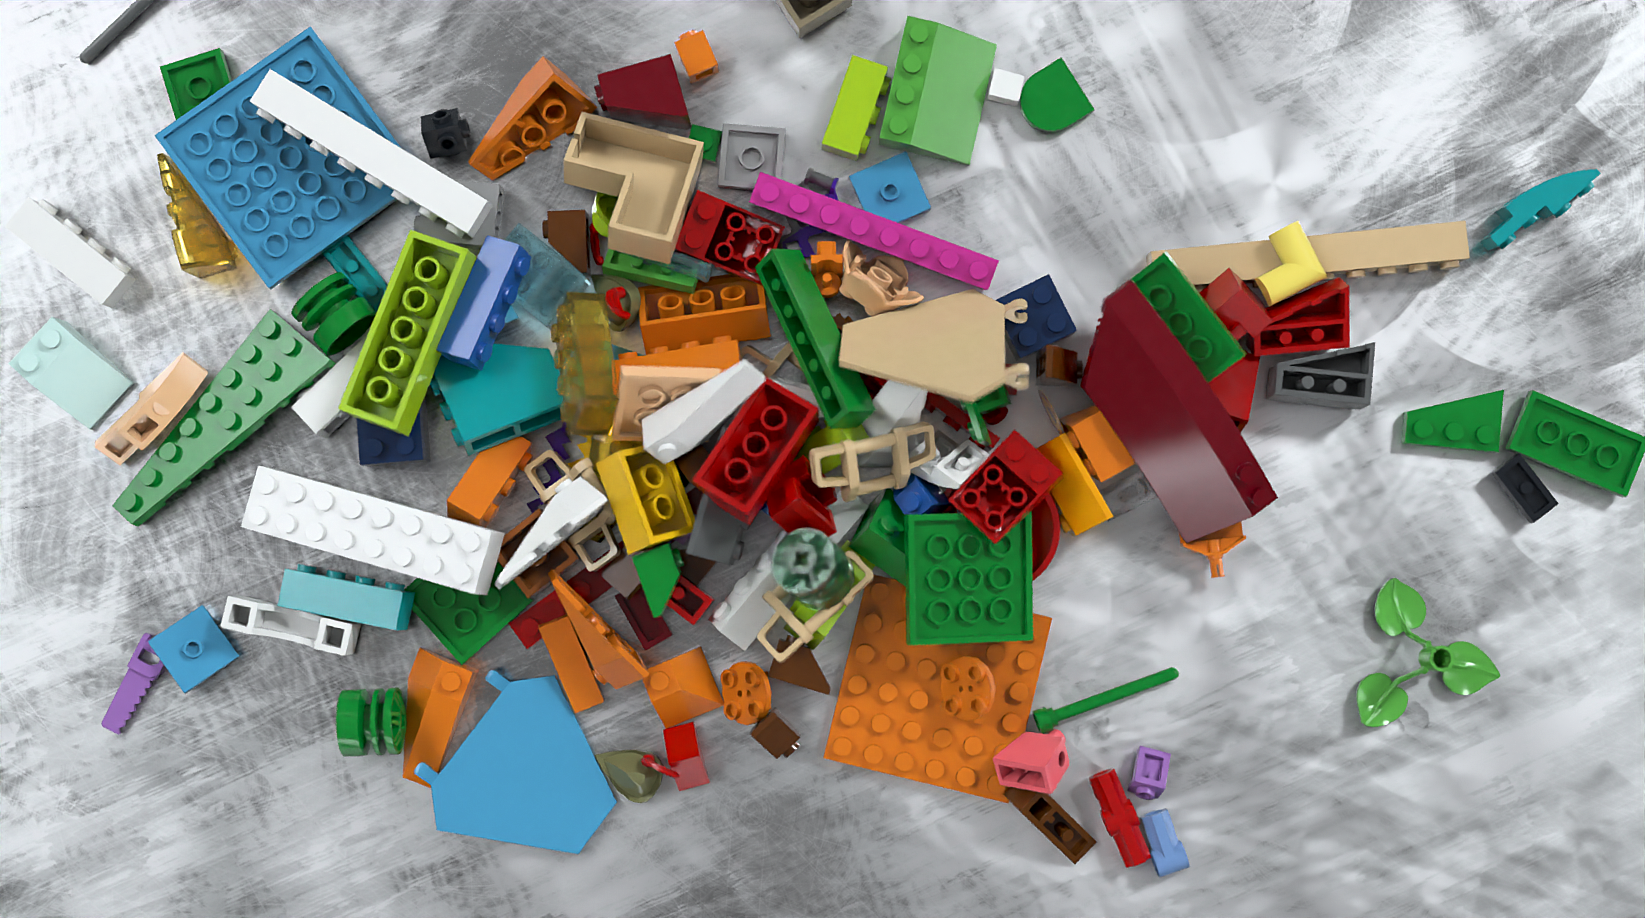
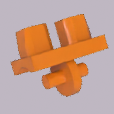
[811,241,843,298]

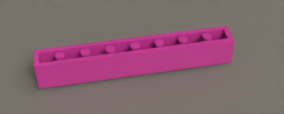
[749,172,999,290]

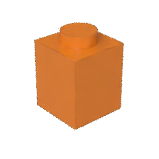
[674,30,720,84]

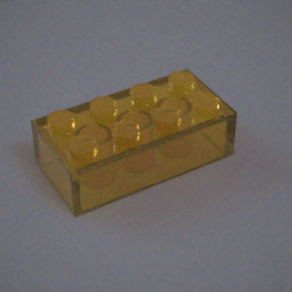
[551,292,619,436]

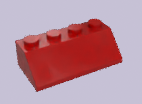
[692,376,819,526]

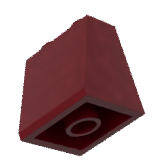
[594,54,692,130]

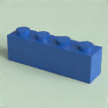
[436,235,532,371]

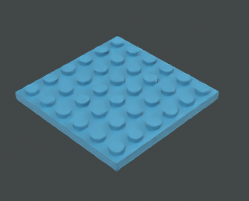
[154,26,402,290]

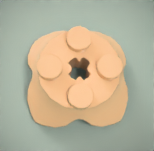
[839,239,924,316]

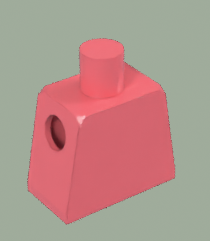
[993,729,1069,794]

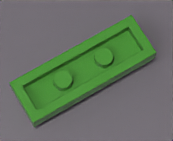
[602,249,702,294]

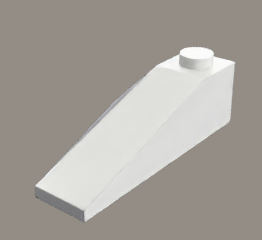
[642,359,765,464]
[857,380,927,467]

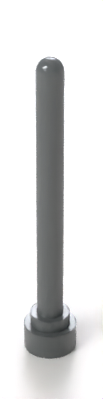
[79,0,154,64]

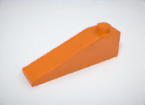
[468,56,597,181]
[548,569,649,689]
[403,647,479,788]

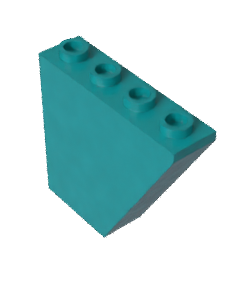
[430,344,575,456]

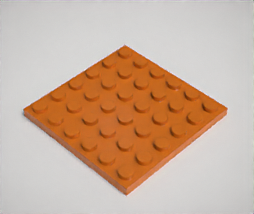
[823,574,1052,803]

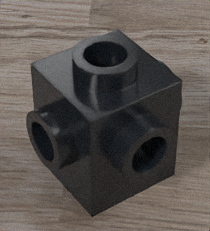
[421,108,471,159]

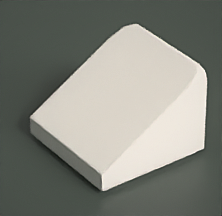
[987,68,1025,107]

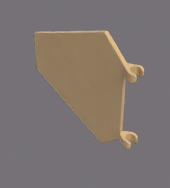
[839,289,1029,403]

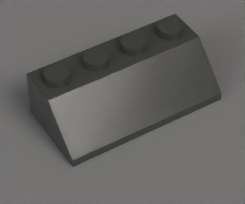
[686,427,750,565]

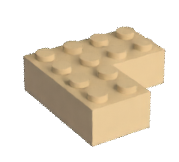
[564,112,704,264]

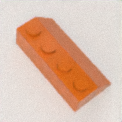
[638,274,771,355]
[611,336,742,398]

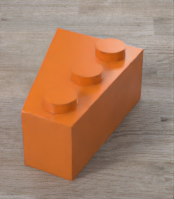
[447,436,533,528]

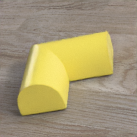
[1255,221,1327,307]

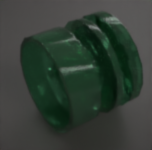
[771,528,854,610]

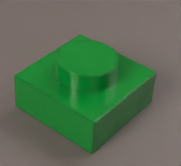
[689,124,722,164]

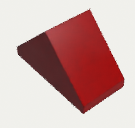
[663,721,710,791]

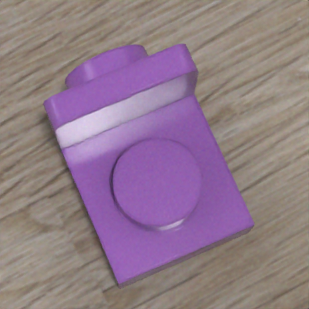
[1127,746,1171,800]

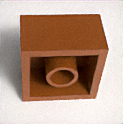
[497,508,581,598]

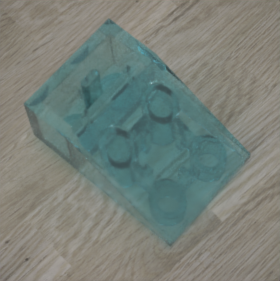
[505,223,591,331]

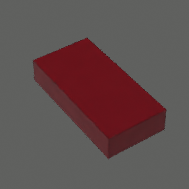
[614,586,674,651]

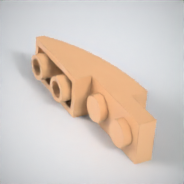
[95,352,208,465]

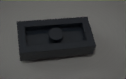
[1491,453,1559,523]

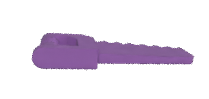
[101,633,166,735]

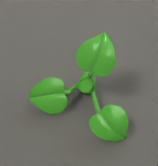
[1356,578,1500,727]

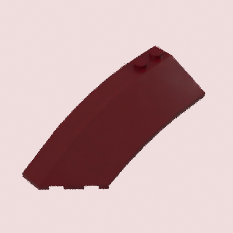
[1081,280,1278,543]

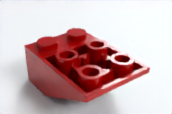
[674,190,785,285]
[948,429,1063,544]

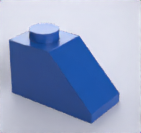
[893,472,951,514]

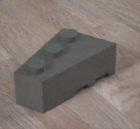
[1266,342,1376,410]

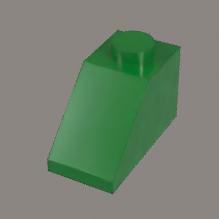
[632,543,685,618]

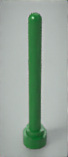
[1032,667,1179,734]

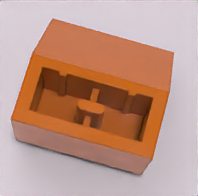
[1058,405,1135,483]

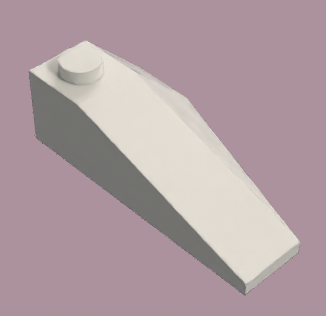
[495,476,608,589]

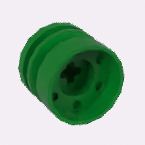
[291,272,377,356]
[336,687,407,757]

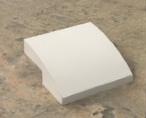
[909,430,990,489]

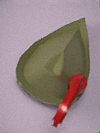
[591,274,641,332]
[595,749,680,803]

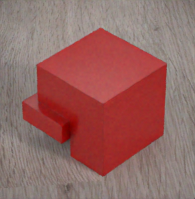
[1199,267,1273,341]
[766,456,838,545]

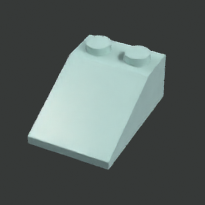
[8,317,134,430]

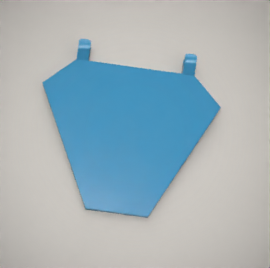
[414,670,617,854]

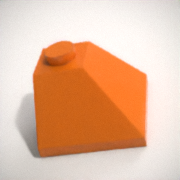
[642,646,724,729]

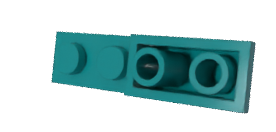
[1480,169,1601,251]

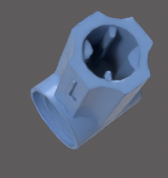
[1140,808,1190,877]

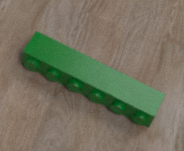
[755,249,876,429]

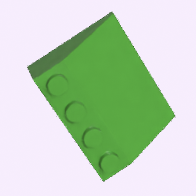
[878,16,997,166]

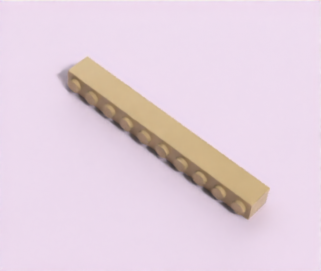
[1146,221,1470,292]

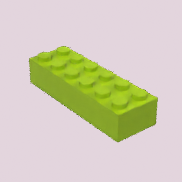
[338,229,477,437]

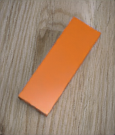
[538,614,605,713]

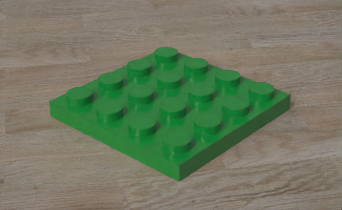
[904,512,1033,646]

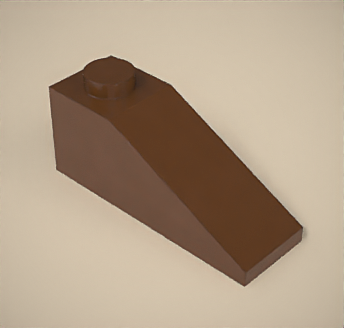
[1036,345,1083,386]
[1004,787,1097,864]

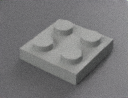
[718,123,786,190]

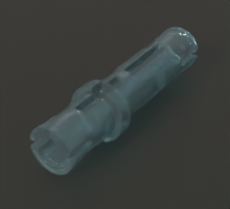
[617,251,713,283]

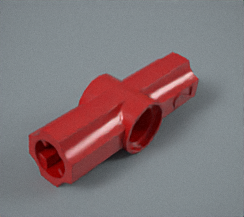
[1088,768,1152,868]

